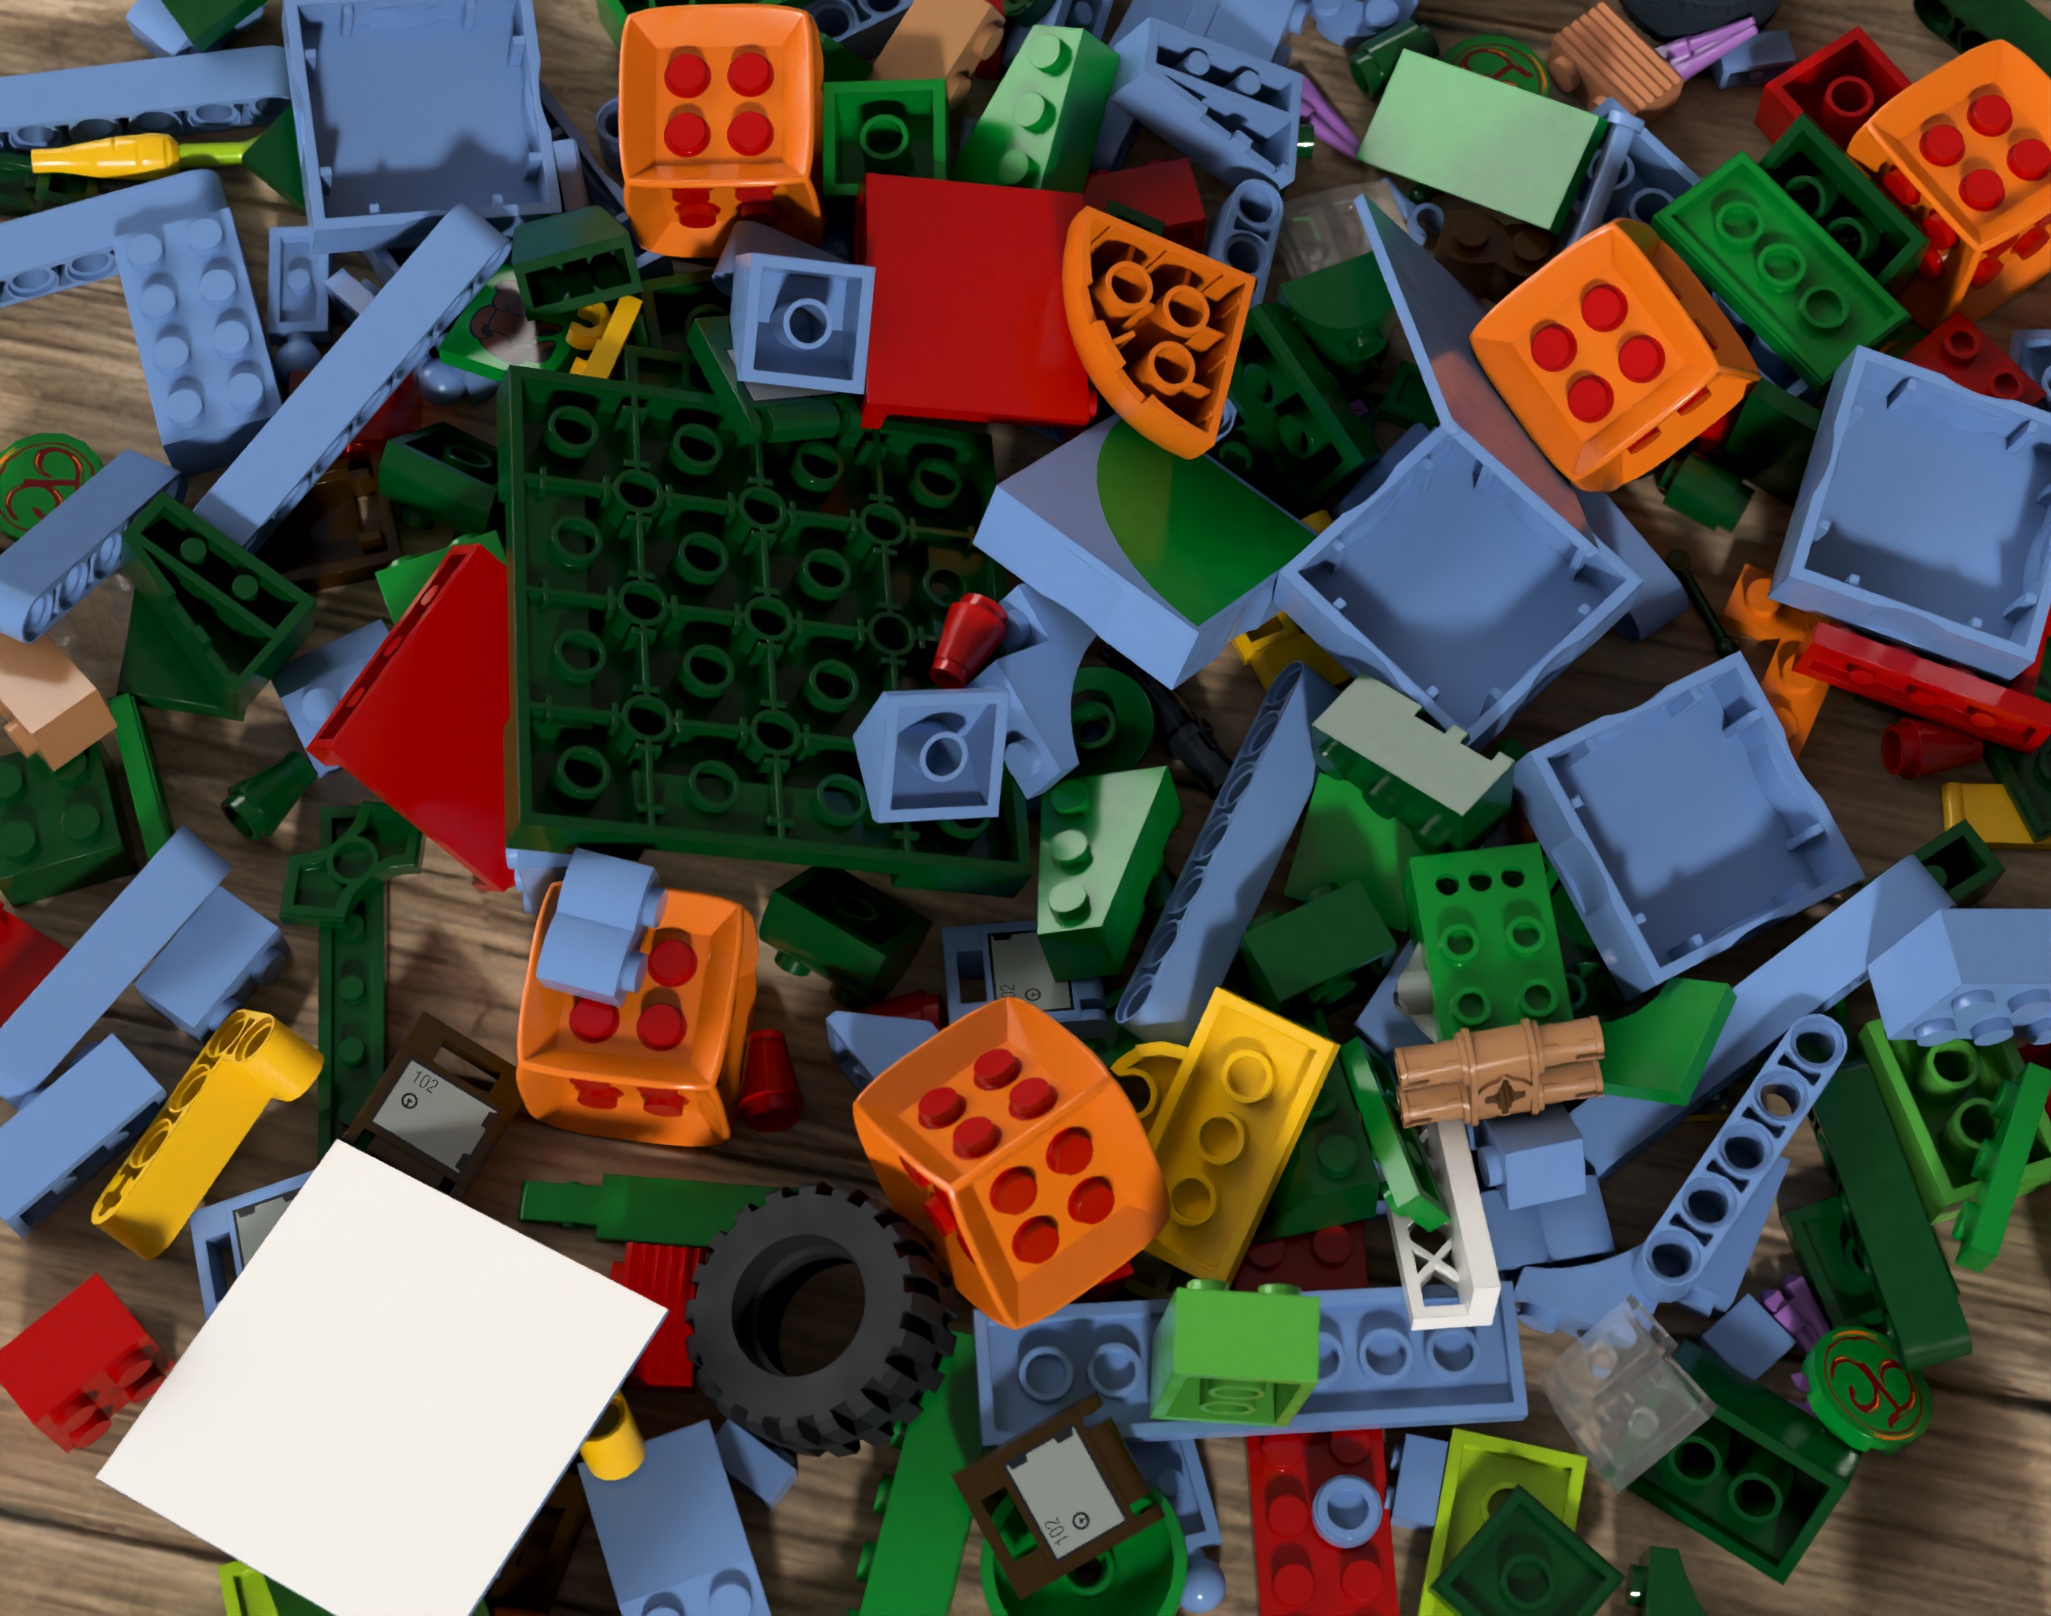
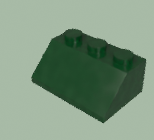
[1758,113,1932,300]
[1227,303,1384,511]
[1249,1009,1380,1247]
[1604,1339,1863,1585]

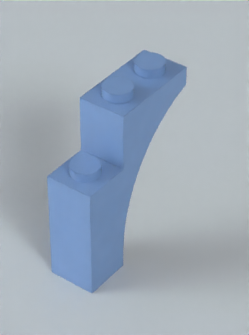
[964,583,1100,800]
[1513,1146,1790,1362]

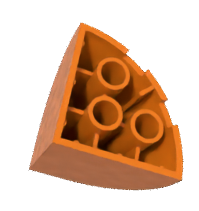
[1062,205,1256,460]

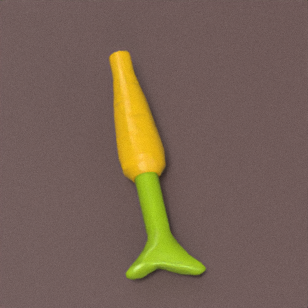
[31,132,264,181]

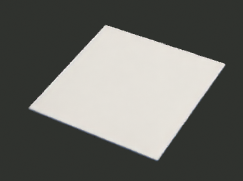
[96,1139,669,1616]

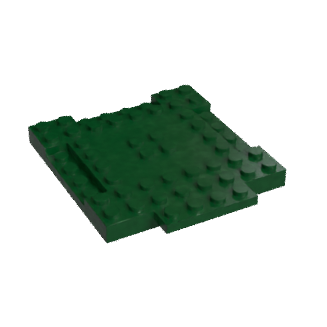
[496,344,1033,898]

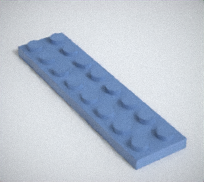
[971,1281,1529,1451]

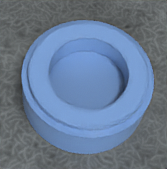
[1311,1475,1382,1548]

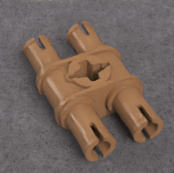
[1394,1015,1605,1129]

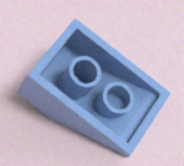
[577,1419,772,1616]

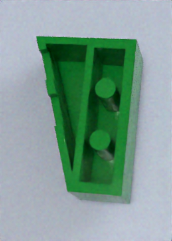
[950,24,1120,194]
[1037,765,1184,982]

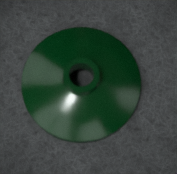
[1061,666,1155,780]

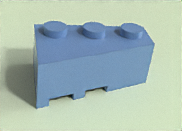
[1109,16,1303,192]

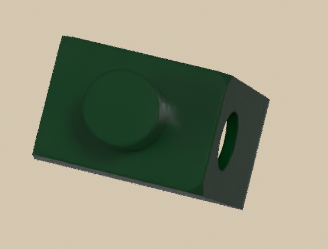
[511,205,643,322]

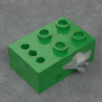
[1393,842,1574,1044]

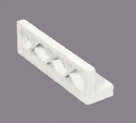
[1376,1119,1501,1331]

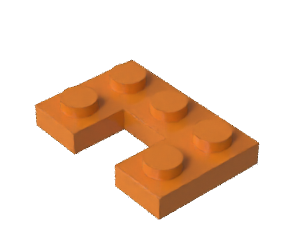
[1697,563,1830,763]

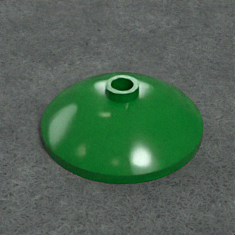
[980,1479,1189,1616]

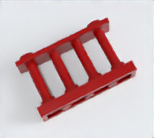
[1791,605,2051,755]

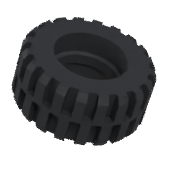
[684,1181,959,1457]

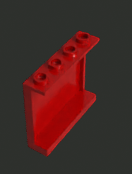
[854,172,1097,444]
[305,543,515,892]

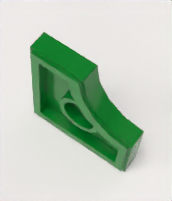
[1598,977,1737,1106]

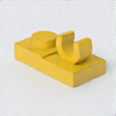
[565,295,643,379]

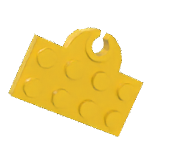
[1110,987,1341,1286]

